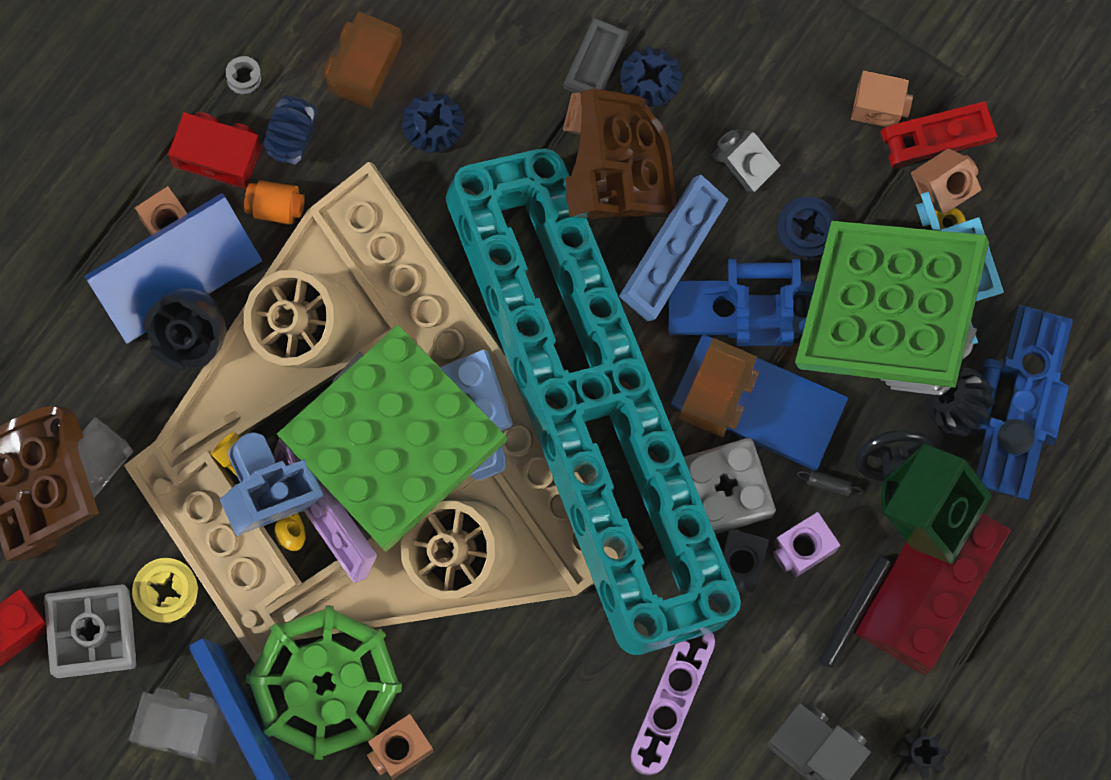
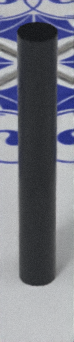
[819,556,892,668]

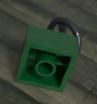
[855,429,992,565]

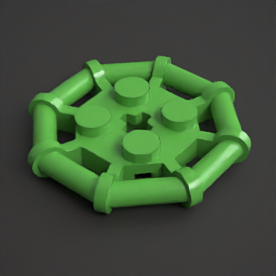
[246,605,402,760]

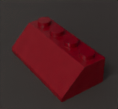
[853,513,1011,675]

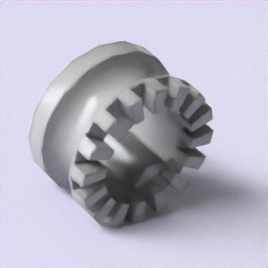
[226,56,261,95]

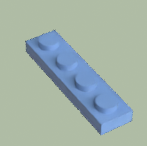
[619,175,729,322]

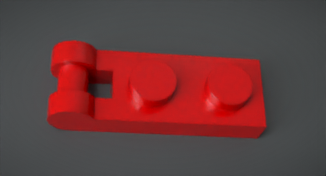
[880,101,997,169]

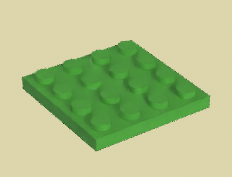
[795,221,989,388]
[277,325,508,552]

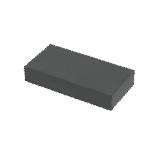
[563,18,629,93]

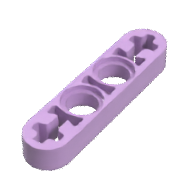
[630,633,715,776]

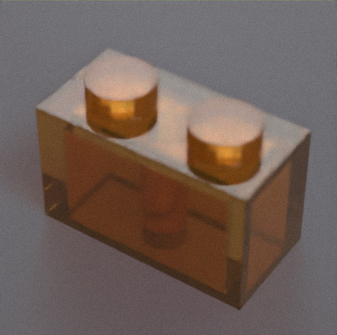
[323,11,402,109]
[679,338,760,437]

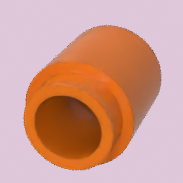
[244,180,305,225]

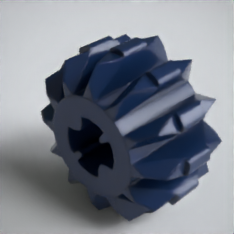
[263,95,317,165]

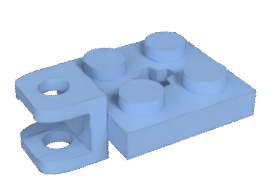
[440,349,513,481]

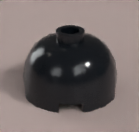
[143,288,227,370]

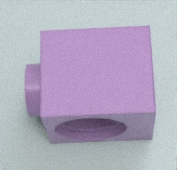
[773,512,841,578]

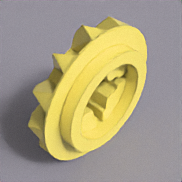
[132,558,199,624]

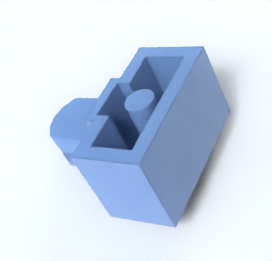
[219,433,324,536]

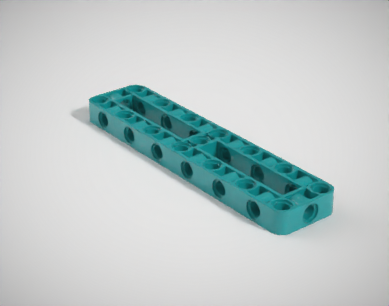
[446,149,741,655]

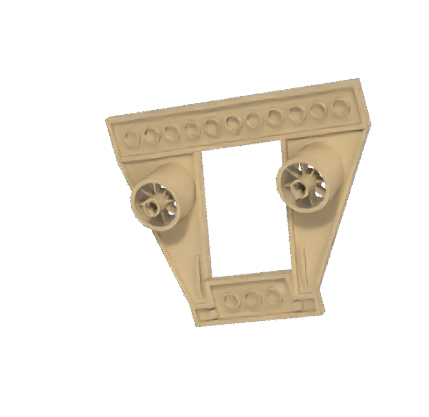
[124,162,643,663]

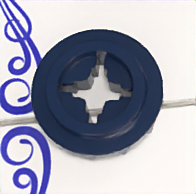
[620,46,682,107]
[402,91,464,153]
[776,197,839,259]

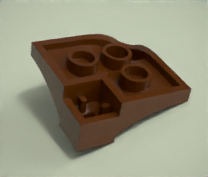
[565,88,677,219]
[0,406,99,561]

